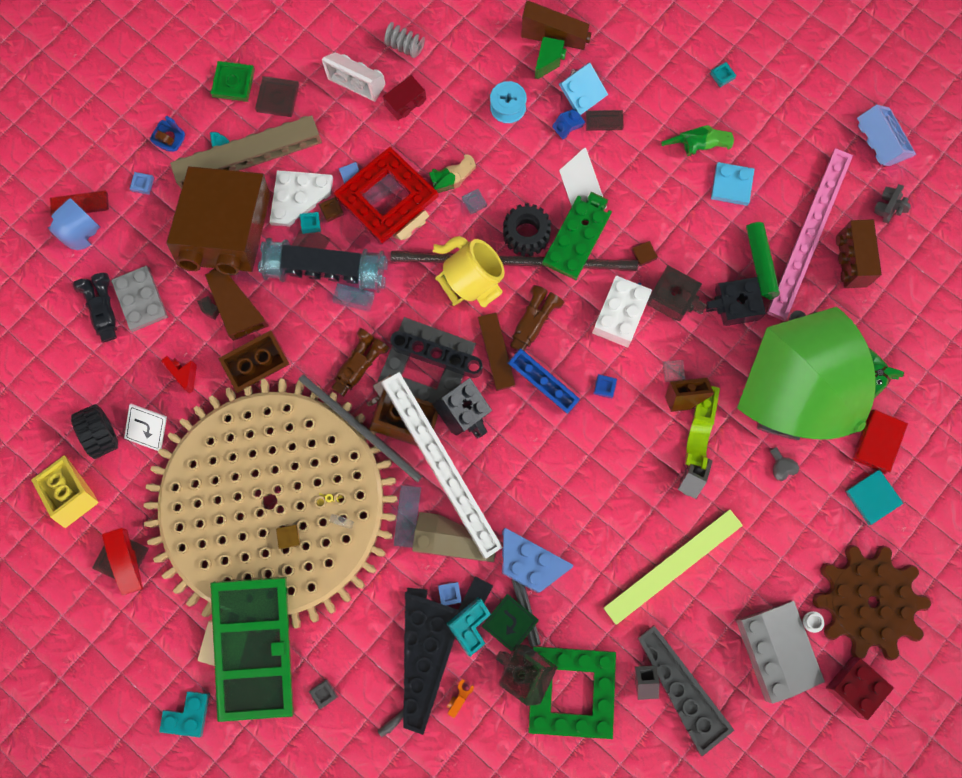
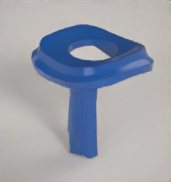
[150,116,185,152]

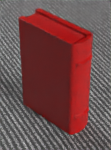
[852,409,908,474]

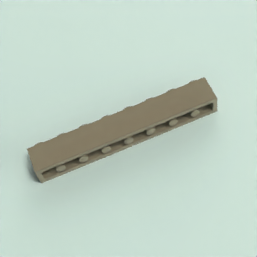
[170,115,322,189]

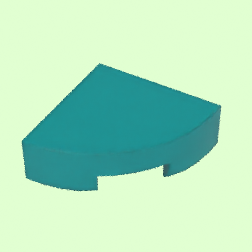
[210,132,229,147]

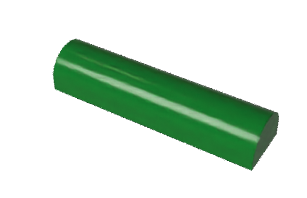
[746,222,780,300]

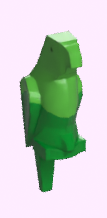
[661,125,734,156]

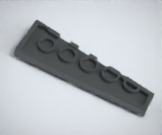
[637,625,734,756]

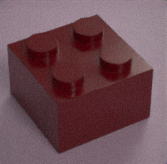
[826,657,894,720]

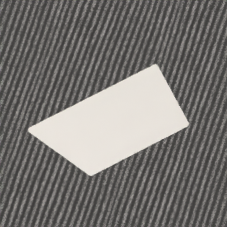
[559,148,607,209]

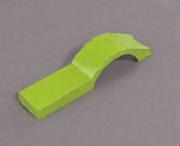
[685,386,720,470]

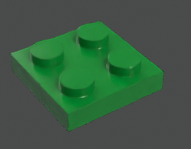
[211,61,255,102]

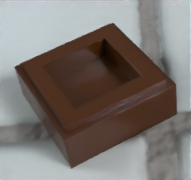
[319,197,344,222]
[632,241,658,266]

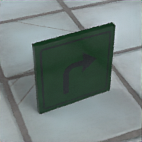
[482,594,539,653]

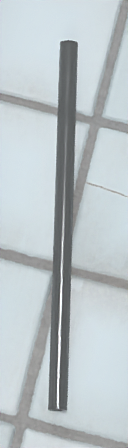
[299,374,423,483]

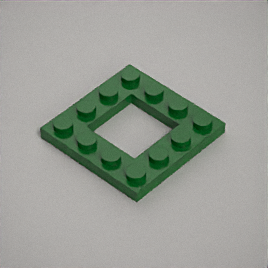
[528,646,616,739]

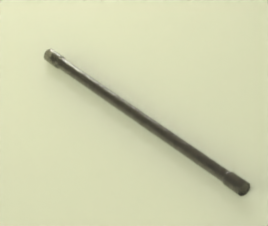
[391,251,638,271]

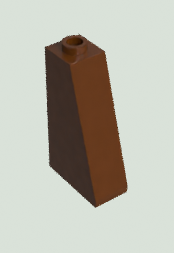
[521,0,592,50]
[205,268,269,341]

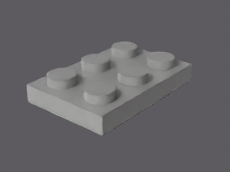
[111,266,168,332]

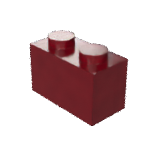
[383,75,426,120]

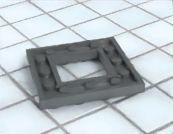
[378,317,476,403]

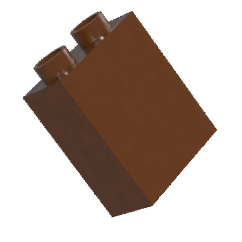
[166,166,270,275]

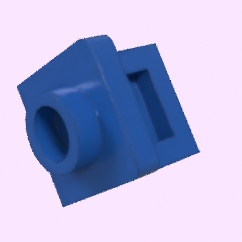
[552,109,585,139]

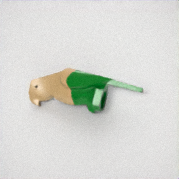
[429,155,476,193]

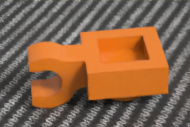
[447,679,474,719]

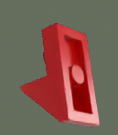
[161,356,197,393]

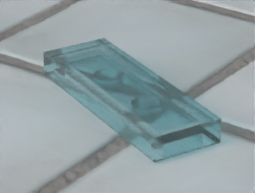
[394,485,421,548]

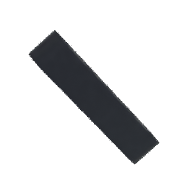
[390,331,483,378]

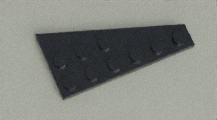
[403,592,461,735]

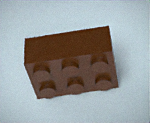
[836,219,882,288]

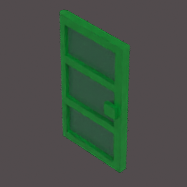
[210,577,294,722]

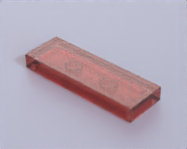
[50,190,109,216]

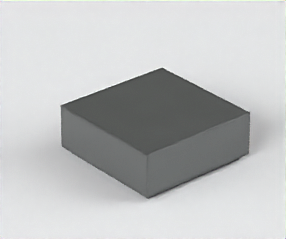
[309,679,338,709]

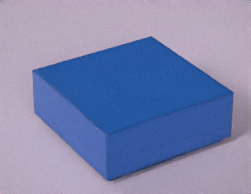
[593,374,617,399]

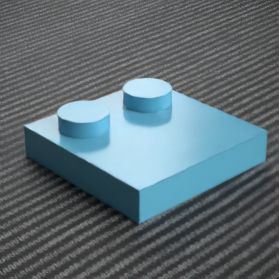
[559,62,608,115]
[711,162,755,206]

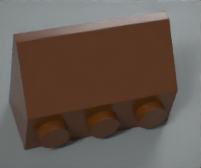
[218,330,290,393]
[369,388,438,446]

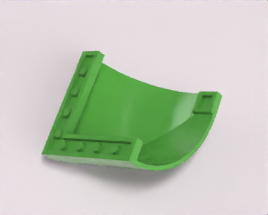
[737,307,876,439]

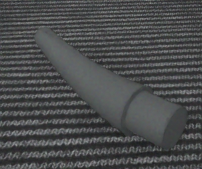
[378,709,404,737]

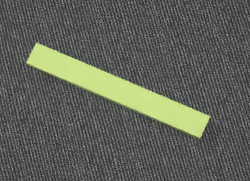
[603,509,743,625]

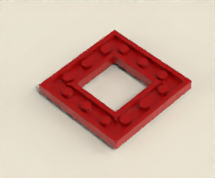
[333,147,439,244]

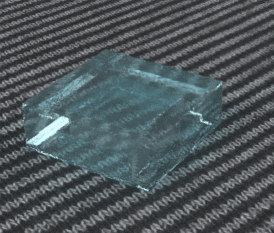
[462,189,487,214]

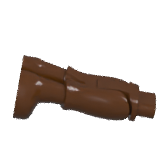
[510,285,565,351]
[331,328,390,396]

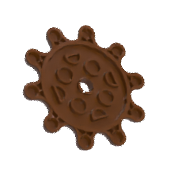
[812,545,931,661]

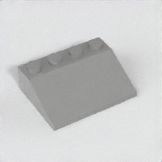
[736,601,825,704]

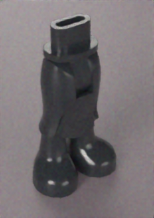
[72,273,117,342]

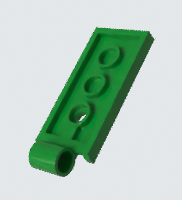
[542,192,612,281]

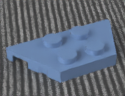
[502,528,573,593]

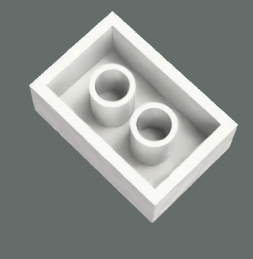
[592,276,652,348]

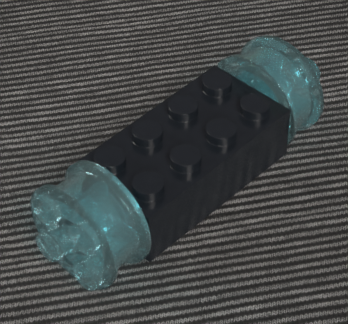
[258,238,388,293]

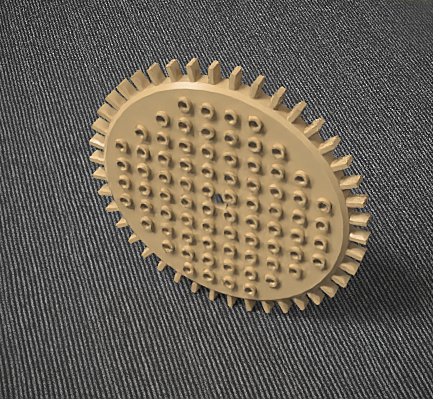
[144,378,398,632]

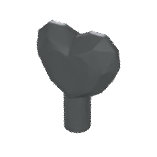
[770,447,799,481]

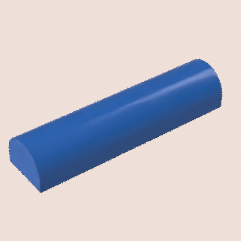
[508,348,580,414]

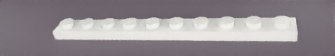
[381,372,503,559]

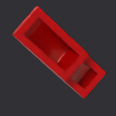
[102,528,143,595]

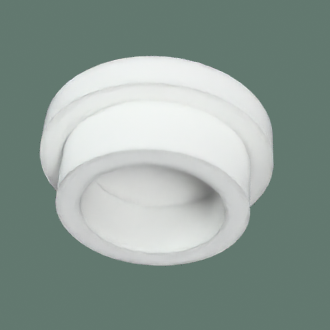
[803,611,824,633]

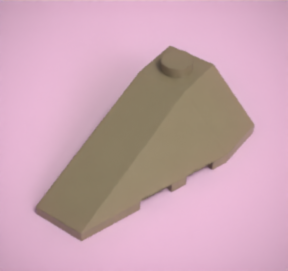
[412,512,495,562]

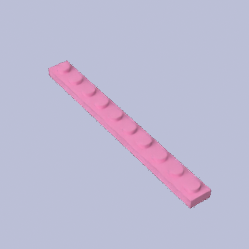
[767,148,853,321]

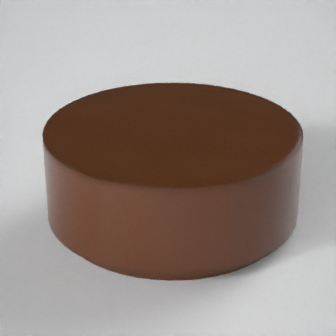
[155,131,175,146]

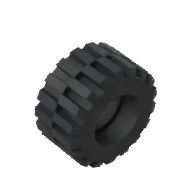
[503,203,551,256]
[71,404,118,459]

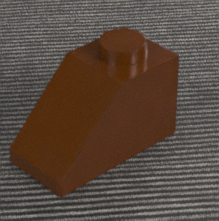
[665,378,714,412]

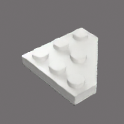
[270,170,333,227]

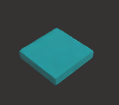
[845,470,904,525]

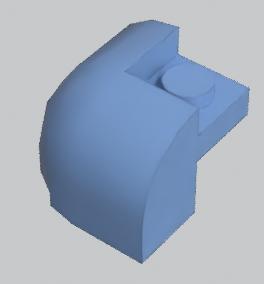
[48,198,100,250]

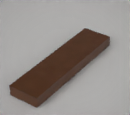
[478,312,515,391]

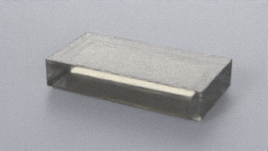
[586,110,624,131]

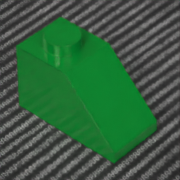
[535,37,567,79]

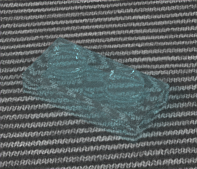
[332,283,375,312]

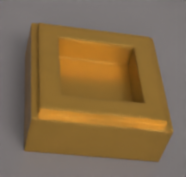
[276,525,300,550]

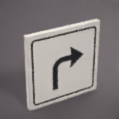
[124,404,167,451]

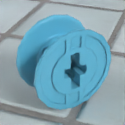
[490,81,527,123]

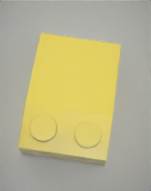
[31,455,99,528]

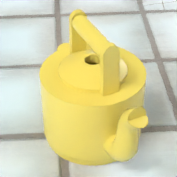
[432,236,505,307]

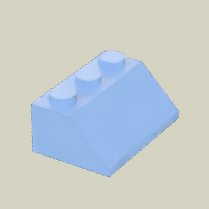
[857,105,916,166]

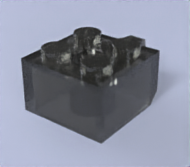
[647,265,707,321]
[496,645,558,706]

